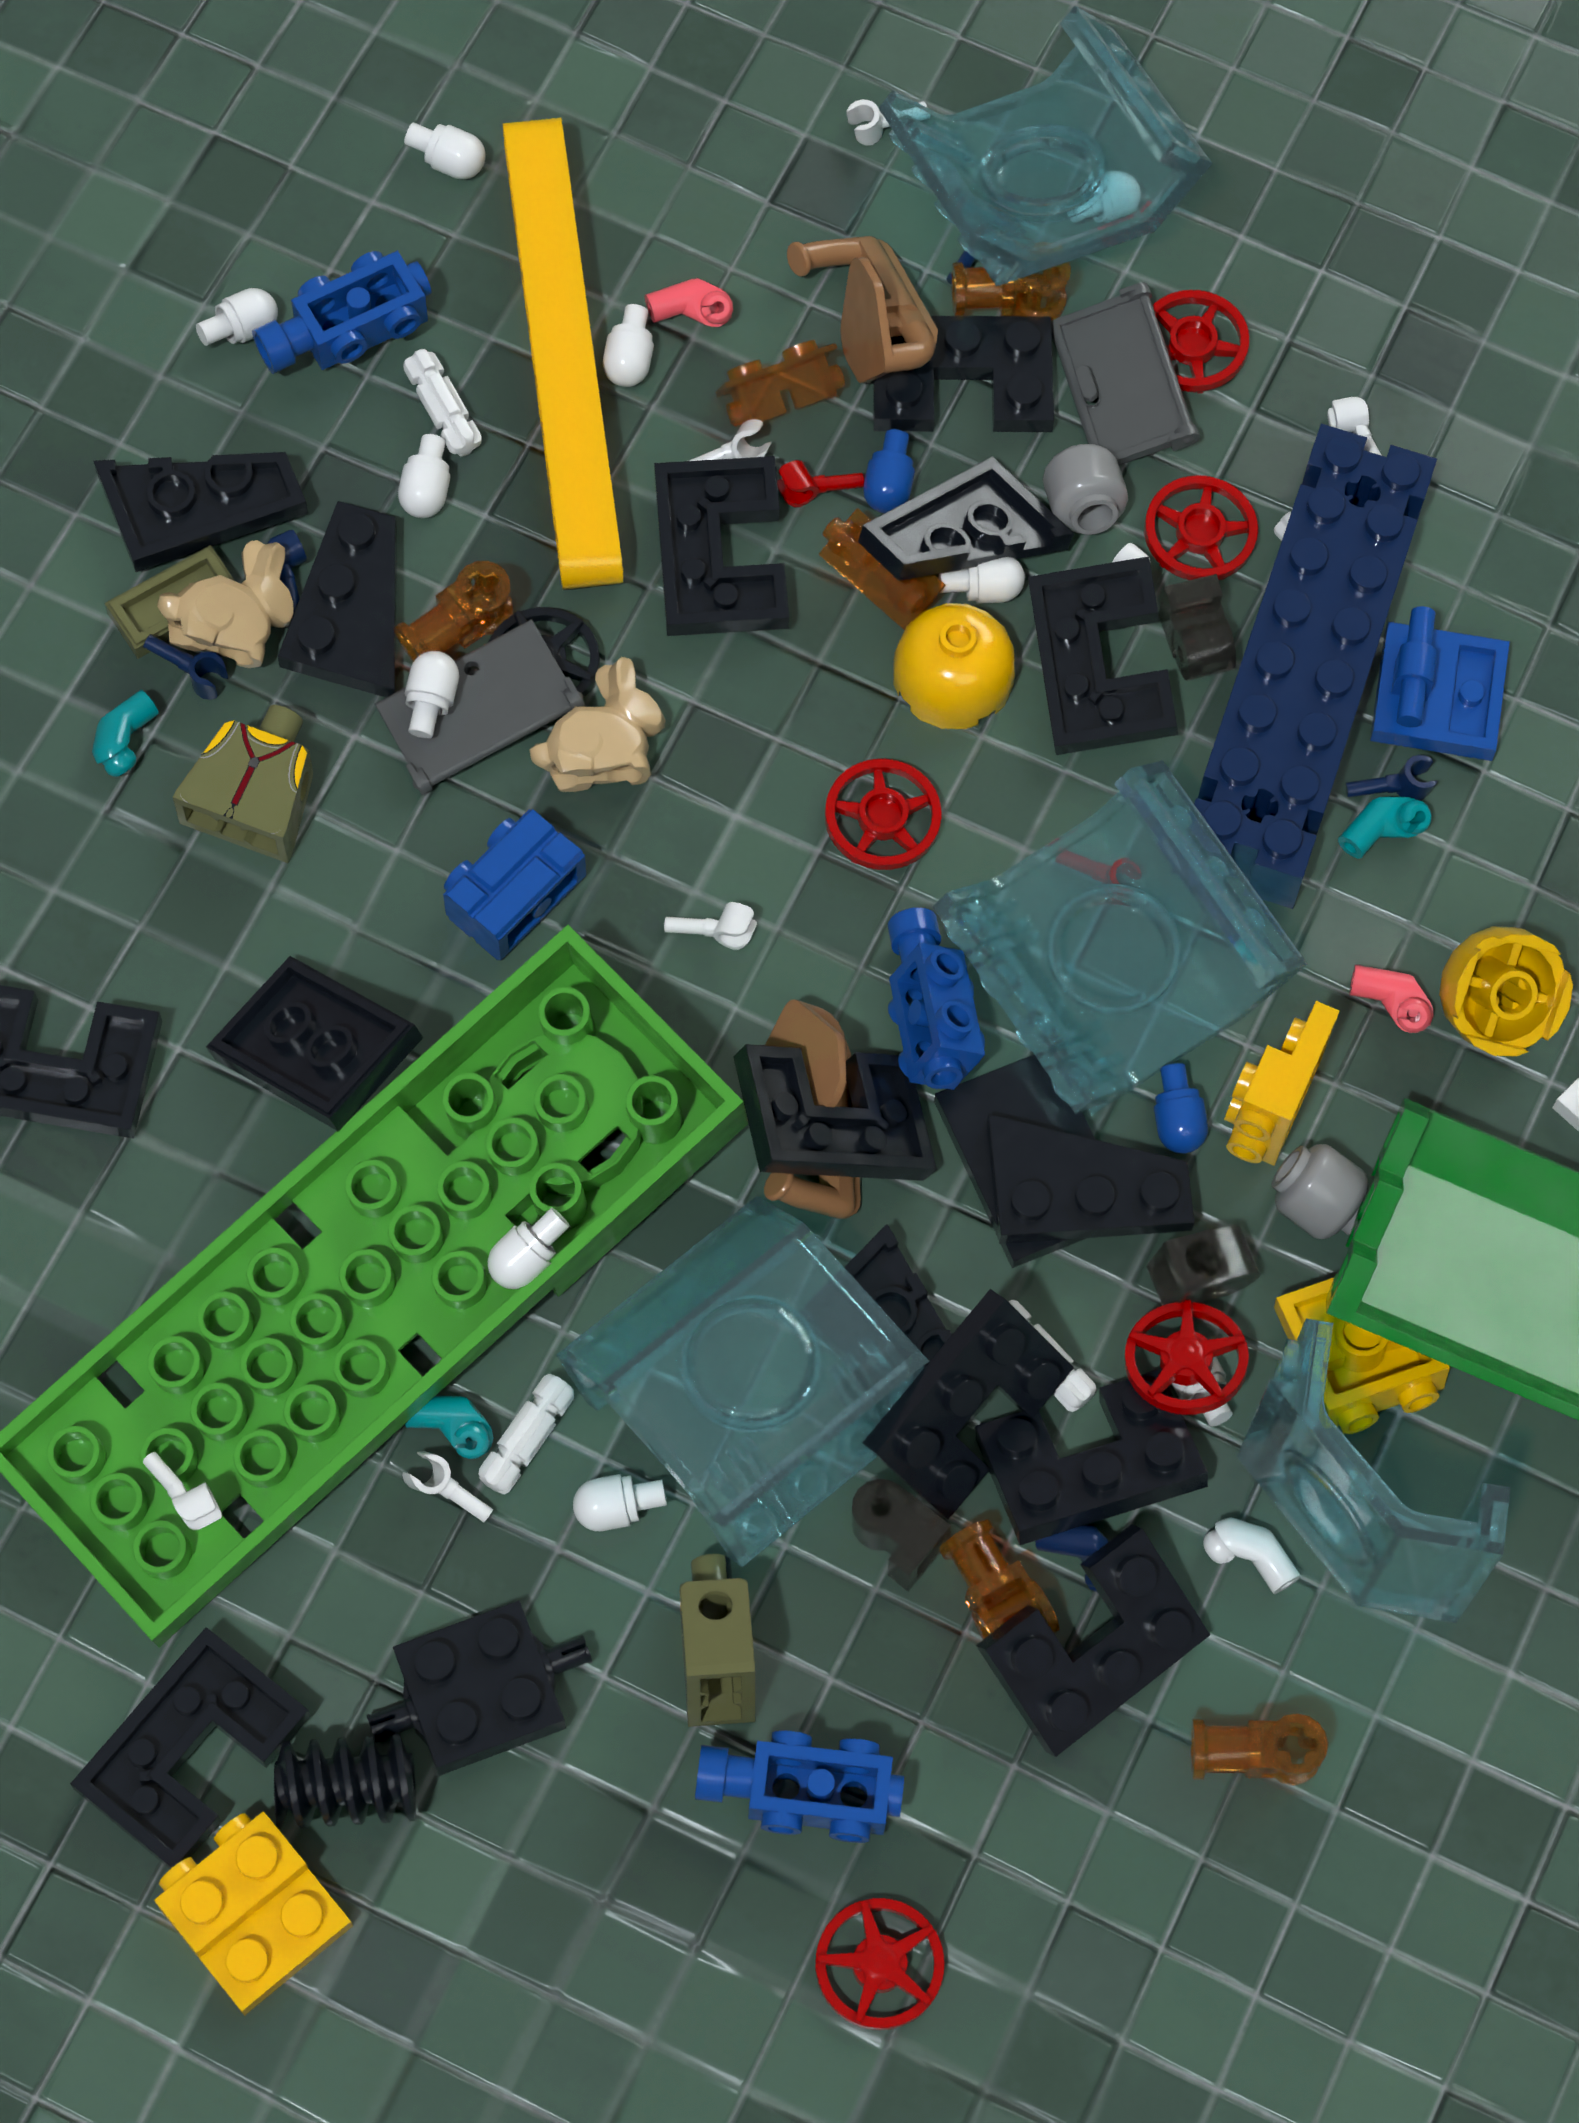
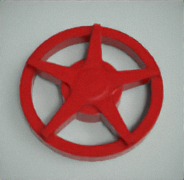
[1152,290,1249,393]
[1144,475,1258,582]
[825,759,942,870]
[1125,1300,1249,1415]
[815,1898,944,2030]

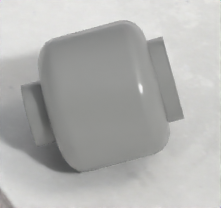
[1043,444,1128,535]
[1271,1144,1369,1239]

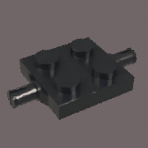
[366,1600,592,1776]

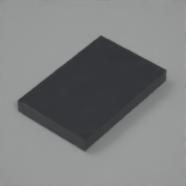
[206,956,423,1132]
[934,1048,1095,1268]

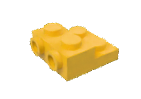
[1224,1001,1340,1166]
[1274,1278,1450,1434]
[154,1811,353,2016]

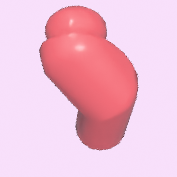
[645,278,733,327]
[1349,965,1433,1033]

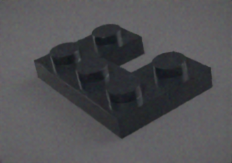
[873,316,1054,432]
[654,456,789,636]
[1028,556,1178,755]
[0,985,163,1139]
[733,1044,937,1181]
[862,1289,1074,1520]
[975,1369,1208,1545]
[976,1524,1210,1757]
[70,1627,311,1869]

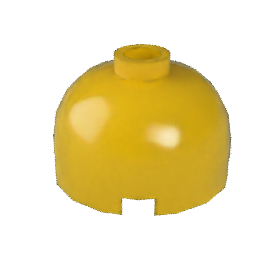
[893,603,1015,729]
[1439,926,1573,1057]

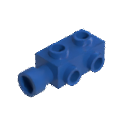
[252,250,432,374]
[888,908,985,1090]
[695,1731,904,1843]

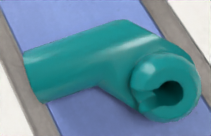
[92,689,159,777]
[1338,797,1432,859]
[405,1396,494,1459]

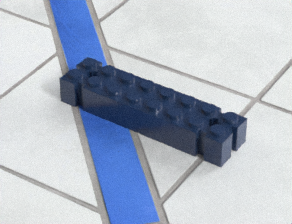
[1174,424,1437,909]

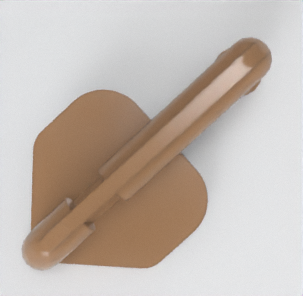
[787,236,938,383]
[764,999,861,1219]

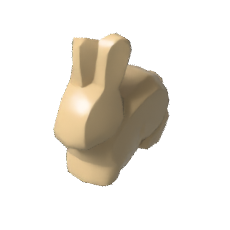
[157,540,294,668]
[529,657,665,792]

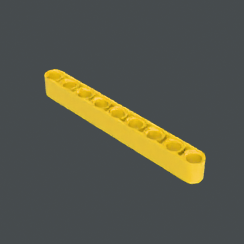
[502,117,623,590]

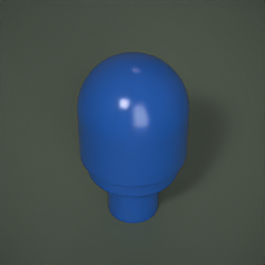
[863,429,915,514]
[1153,1063,1208,1154]

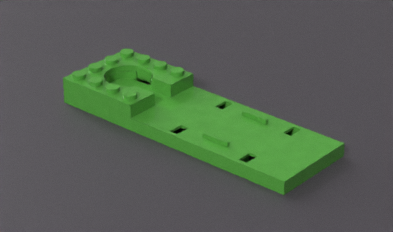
[0,925,748,1648]

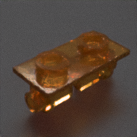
[715,339,845,427]
[819,508,946,630]

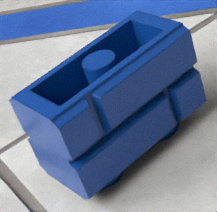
[443,809,586,961]

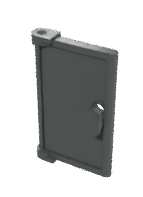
[1051,283,1200,465]
[375,619,585,795]

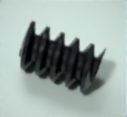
[274,1734,416,1830]

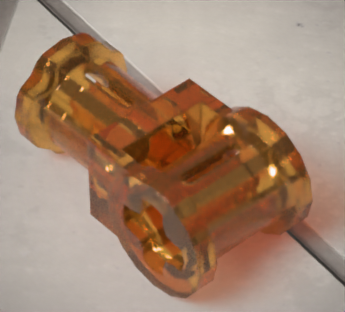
[951,246,1071,320]
[394,561,513,662]
[939,1519,1060,1640]
[1191,1713,1328,1786]

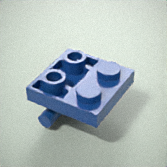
[1370,606,1510,761]

